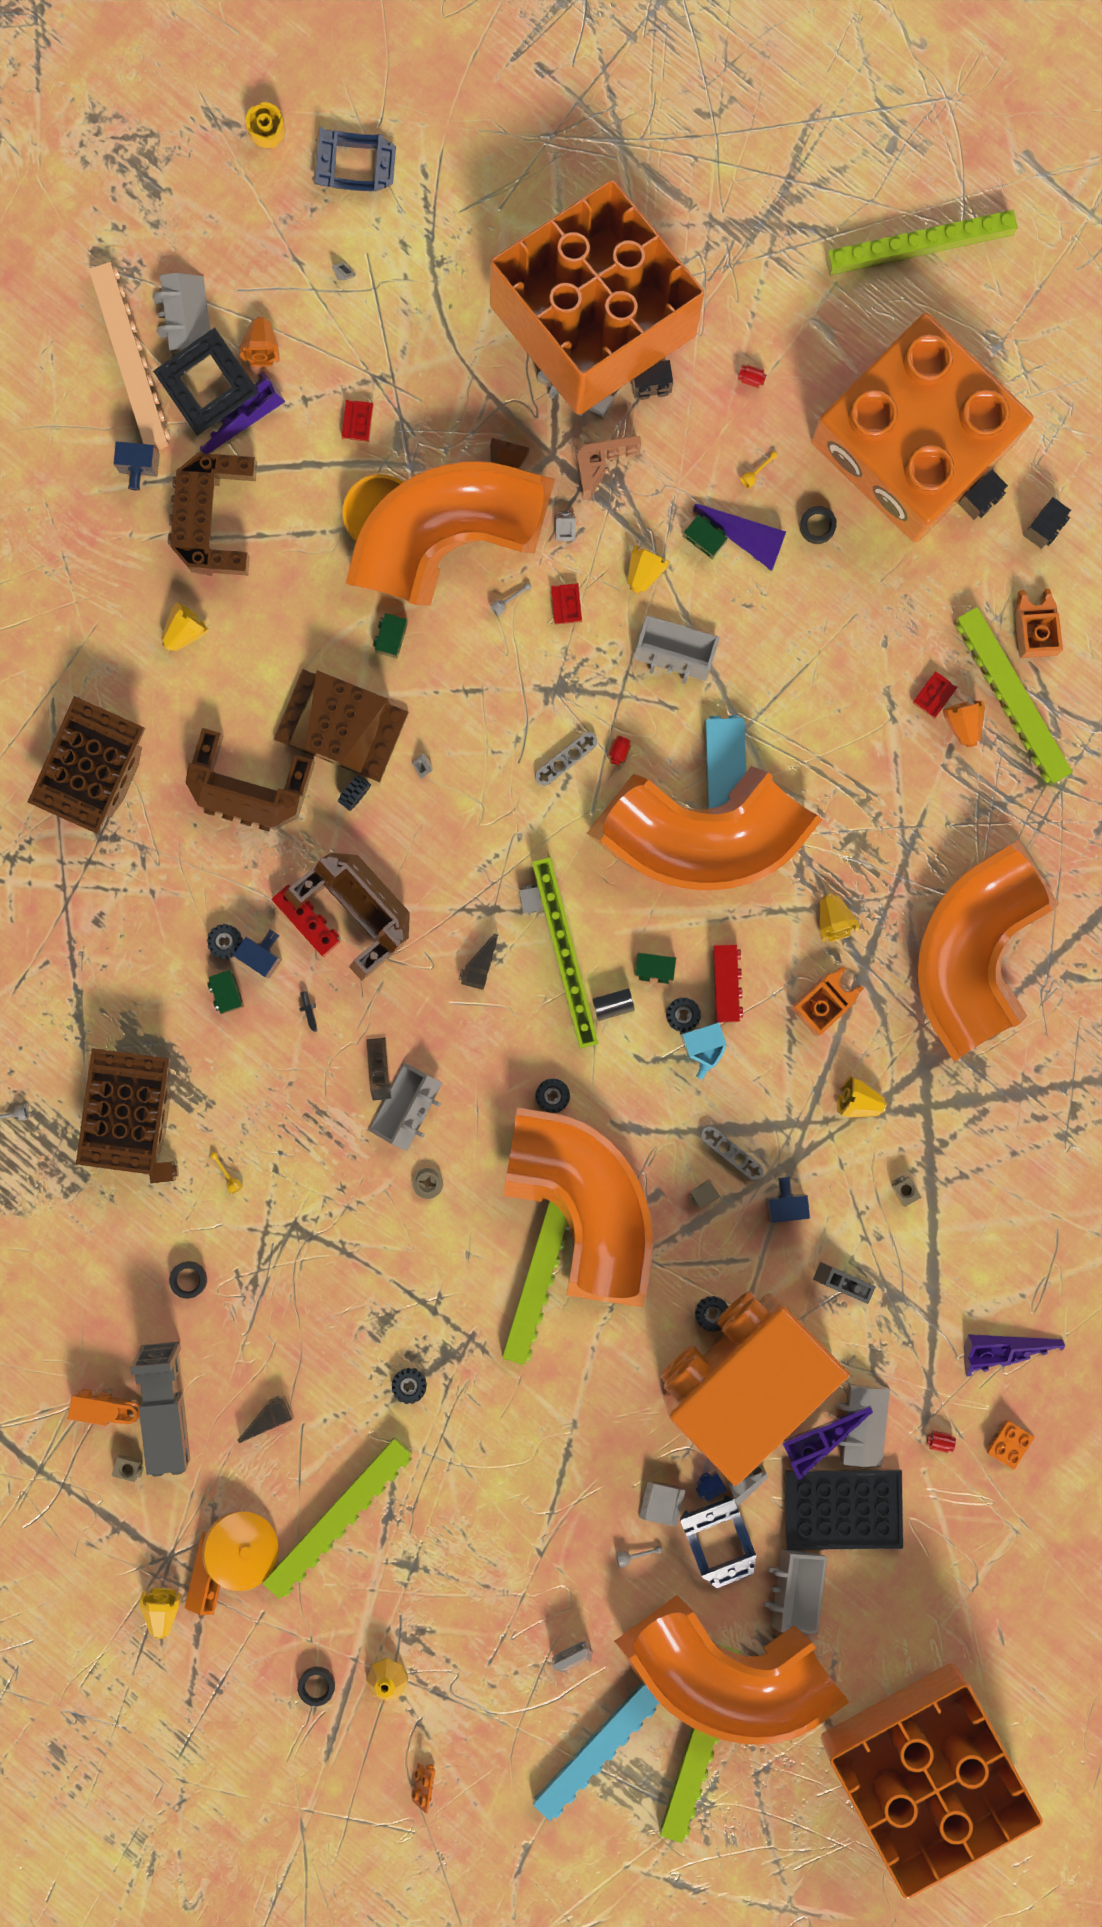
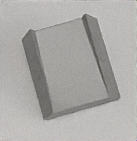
[728,1465,768,1506]
[639,1481,686,1526]
[552,1641,593,1674]

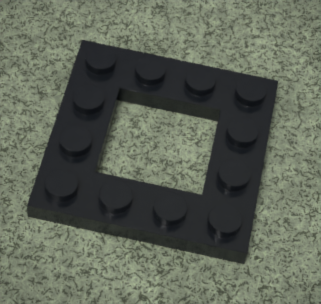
[153,327,260,436]

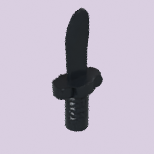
[299,991,318,1032]

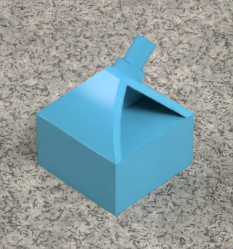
[681,1023,726,1080]

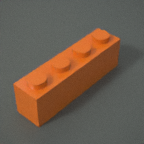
[185,1532,220,1615]

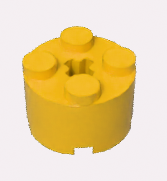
[245,102,286,148]

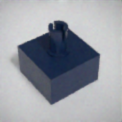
[113,441,160,491]
[233,929,282,979]
[766,1177,810,1223]

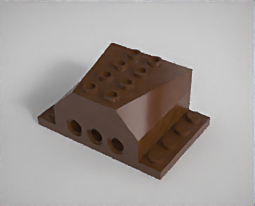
[274,669,409,783]
[27,696,146,834]
[75,1048,171,1175]

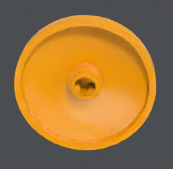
[342,473,404,542]
[202,1511,279,1591]

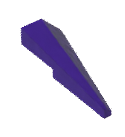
[200,371,285,454]
[693,503,786,571]
[964,1334,1065,1377]
[783,1405,873,1480]

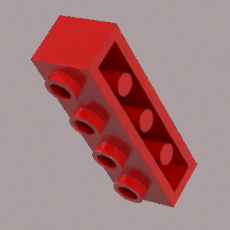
[271,884,340,957]
[713,945,743,1023]

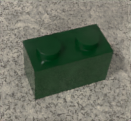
[683,515,728,560]
[373,613,408,659]
[635,953,676,984]
[207,970,244,1014]

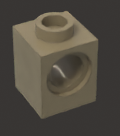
[891,1175,922,1207]
[689,1180,720,1209]
[112,1454,144,1482]

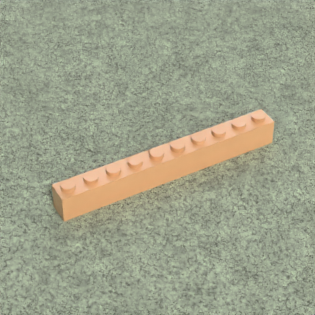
[89,262,171,450]

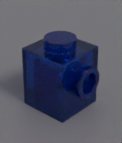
[695,1471,727,1501]

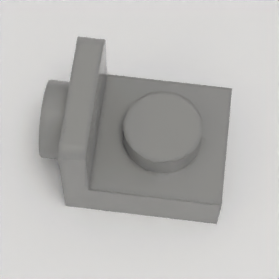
[556,511,575,541]

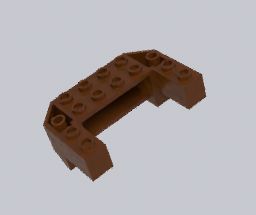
[168,453,257,576]
[185,728,315,832]
[284,853,410,981]

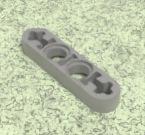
[536,732,597,786]
[701,1126,763,1180]

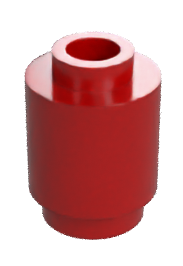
[738,364,767,388]
[607,736,631,765]
[926,1430,956,1453]

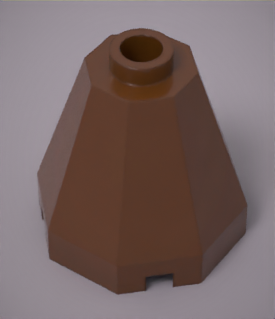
[490,438,530,469]

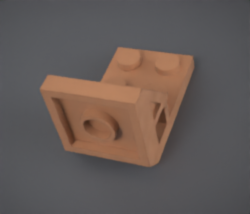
[577,436,641,500]

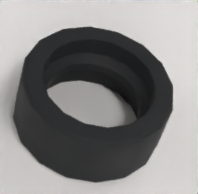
[800,506,837,544]
[169,1261,207,1299]
[297,1666,335,1707]

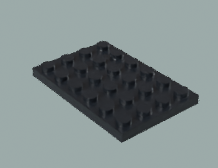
[785,1469,903,1550]

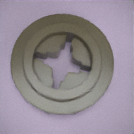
[412,1168,443,1199]

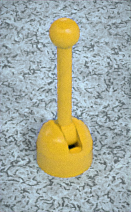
[739,451,778,489]
[210,1152,243,1195]

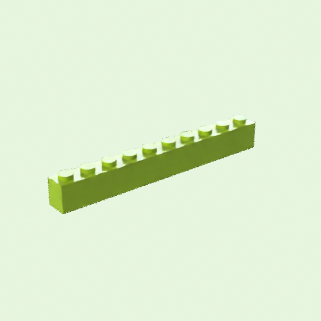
[826,209,1018,276]
[955,607,1073,786]
[532,857,599,1049]
[502,1201,569,1365]
[262,1436,412,1600]
[660,1644,742,1843]

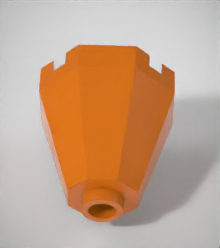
[240,317,280,367]
[942,700,985,747]

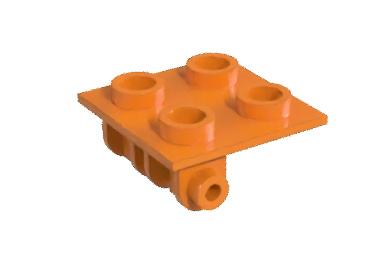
[986,1420,1035,1470]
[411,1762,435,1814]

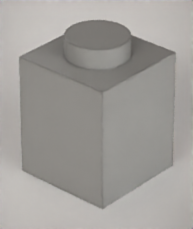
[519,885,542,914]

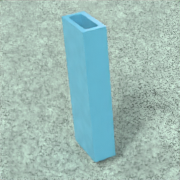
[705,715,746,809]

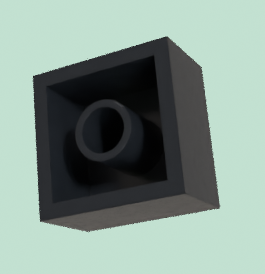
[631,360,673,400]
[959,469,1008,520]
[1023,497,1071,549]

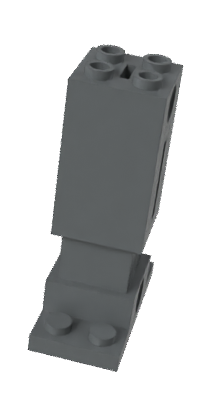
[130,1341,190,1477]

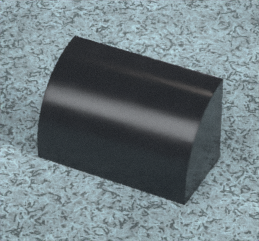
[592,988,635,1021]

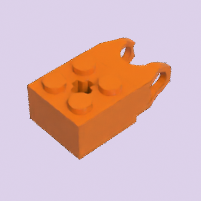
[1015,589,1063,658]
[790,966,864,1036]
[67,1389,140,1426]

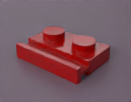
[341,400,374,442]
[551,583,582,625]
[912,671,958,719]

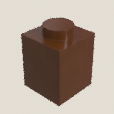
[149,1161,179,1184]

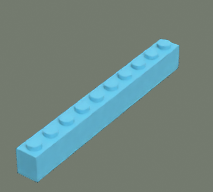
[533,1682,660,1821]

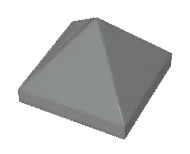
[332,261,356,281]
[412,754,433,779]

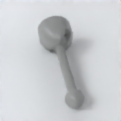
[489,583,531,616]
[0,1104,29,1121]
[616,1546,663,1568]

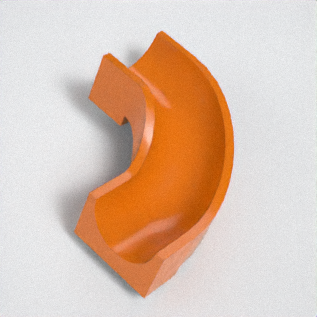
[345,461,555,606]
[586,766,823,890]
[918,839,1059,1062]
[503,1108,653,1307]
[614,1595,849,1745]

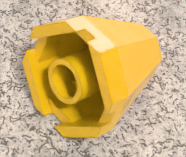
[627,545,670,594]
[161,603,209,651]
[820,893,859,942]
[837,1076,887,1117]
[140,1588,181,1639]
[366,1657,408,1702]

